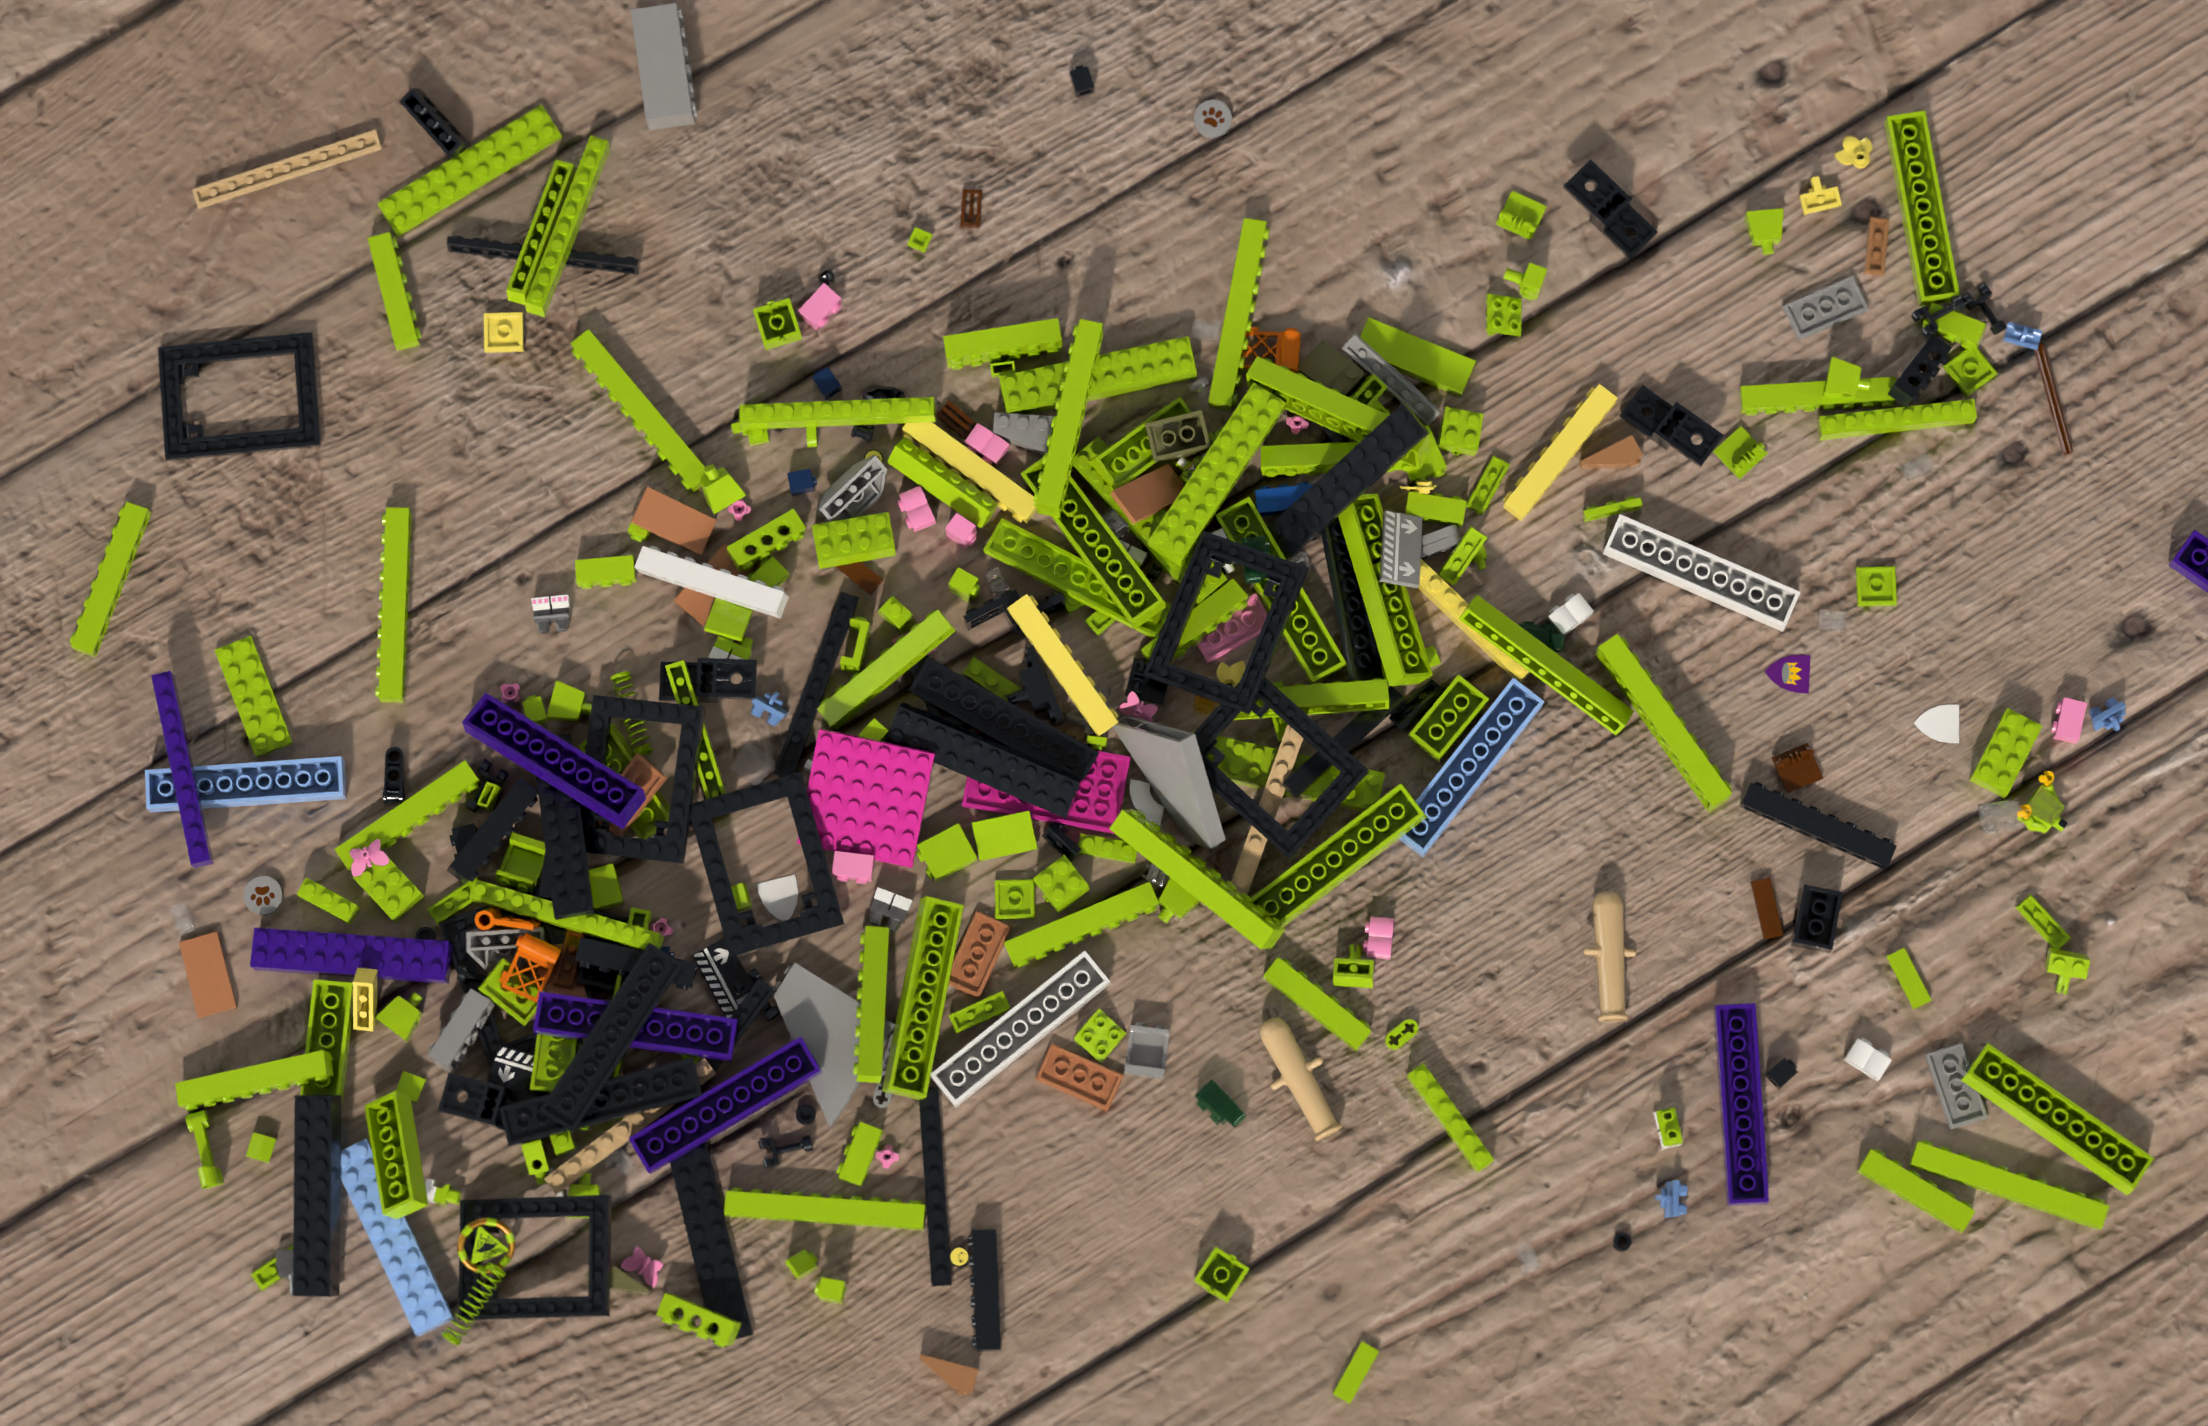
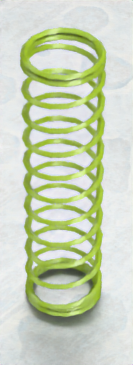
[610,671,654,756]
[441,1262,506,1346]

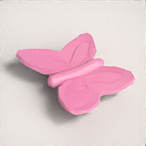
[1118,691,1158,722]
[350,839,390,877]
[621,1247,663,1287]

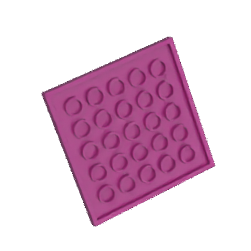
[797,728,935,868]

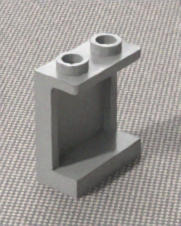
[1124,1022,1170,1079]

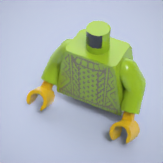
[2017,771,2068,833]

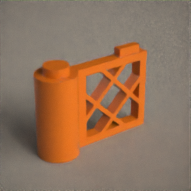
[1240,327,1301,373]
[475,907,541,930]
[499,933,562,1003]

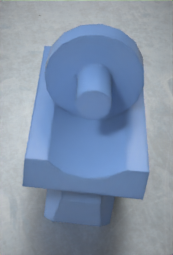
[2003,322,2042,350]
[751,691,788,726]
[2089,697,2126,731]
[1655,1180,1688,1218]

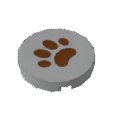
[1194,100,1232,138]
[243,876,283,916]

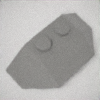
[818,455,887,522]
[466,926,544,969]

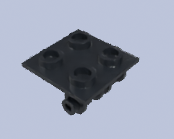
[1125,658,1168,705]

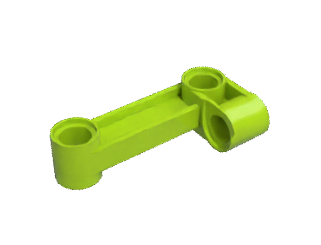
[185,1110,224,1190]

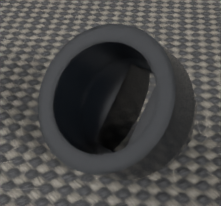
[818,269,835,286]

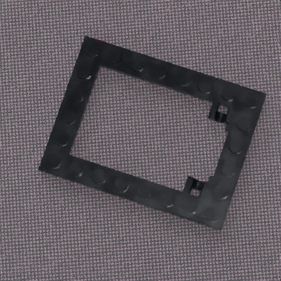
[158,332,321,461]
[1143,530,1309,715]
[1194,677,1370,859]
[580,695,705,864]
[690,772,844,957]
[439,886,593,1068]
[458,1195,611,1321]

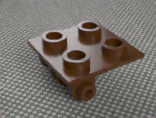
[1772,743,1823,794]

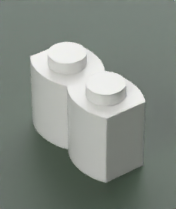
[1548,593,1594,637]
[1844,1038,1891,1081]

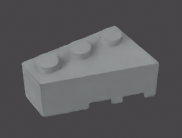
[993,412,1053,456]

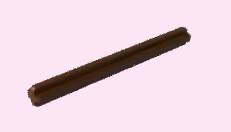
[2034,344,2073,455]

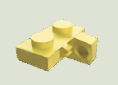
[1799,176,1842,215]

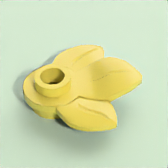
[1834,136,1872,168]
[1400,481,1436,494]
[1217,661,1246,687]

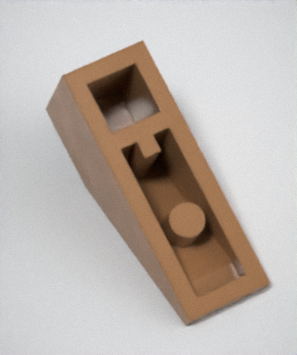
[1579,435,1643,469]
[919,1354,979,1396]

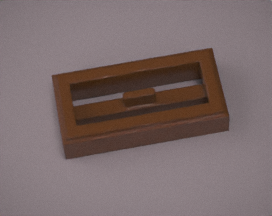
[960,189,982,229]
[936,400,977,440]

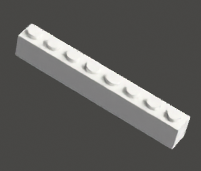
[634,546,789,619]

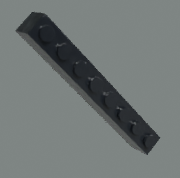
[1740,782,1897,870]

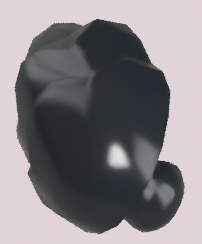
[862,386,905,400]

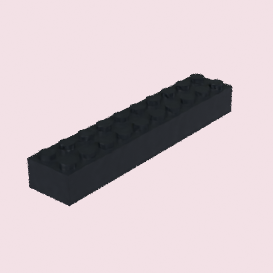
[885,702,1083,818]
[293,1095,341,1297]

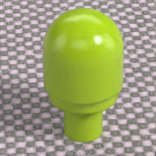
[1472,545,1487,570]

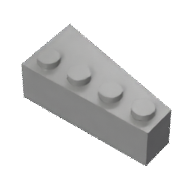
[428,989,494,1074]

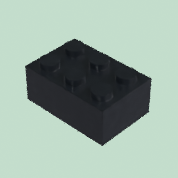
[1791,884,1843,953]

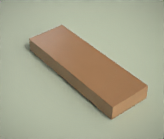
[1864,217,1889,276]

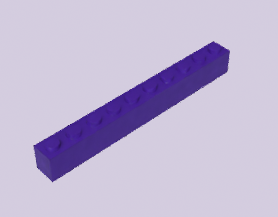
[151,671,214,868]

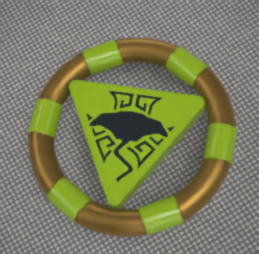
[457,1217,515,1274]

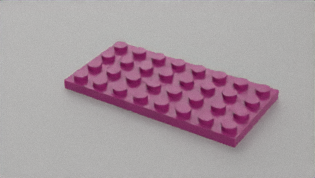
[962,730,1131,834]

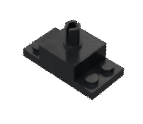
[1006,645,1064,726]

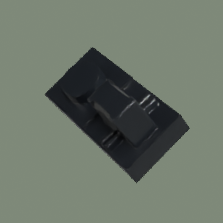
[1042,823,1081,862]

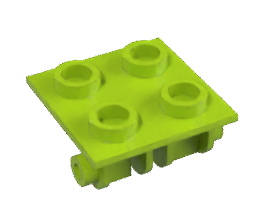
[1496,191,1547,241]
[1485,294,1522,337]
[1713,426,1768,480]
[1073,1008,1126,1063]

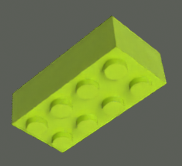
[812,512,896,569]
[1408,674,1489,763]
[1969,708,2043,798]

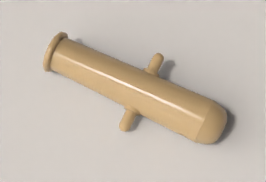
[1583,892,1636,1022]
[1260,1017,1342,1141]

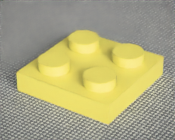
[484,312,524,353]

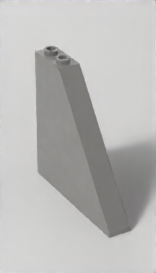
[1113,715,1226,849]
[774,963,895,1127]

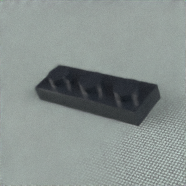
[1389,679,1444,731]

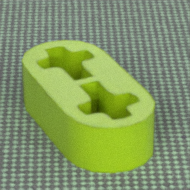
[806,427,817,448]
[1385,1019,1418,1050]

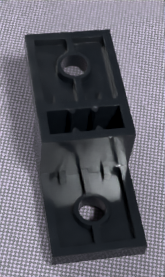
[1563,159,1658,260]
[1619,385,1724,467]
[963,589,1066,633]
[659,658,757,703]
[438,1073,537,1131]

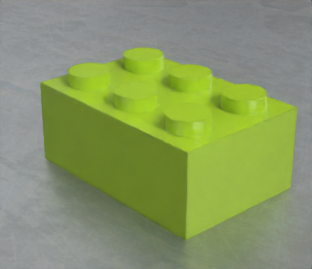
[353,859,425,923]

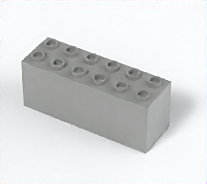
[631,3,698,131]

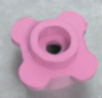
[1286,414,1309,435]
[728,498,751,521]
[500,683,521,703]
[649,918,673,937]
[875,1145,899,1168]

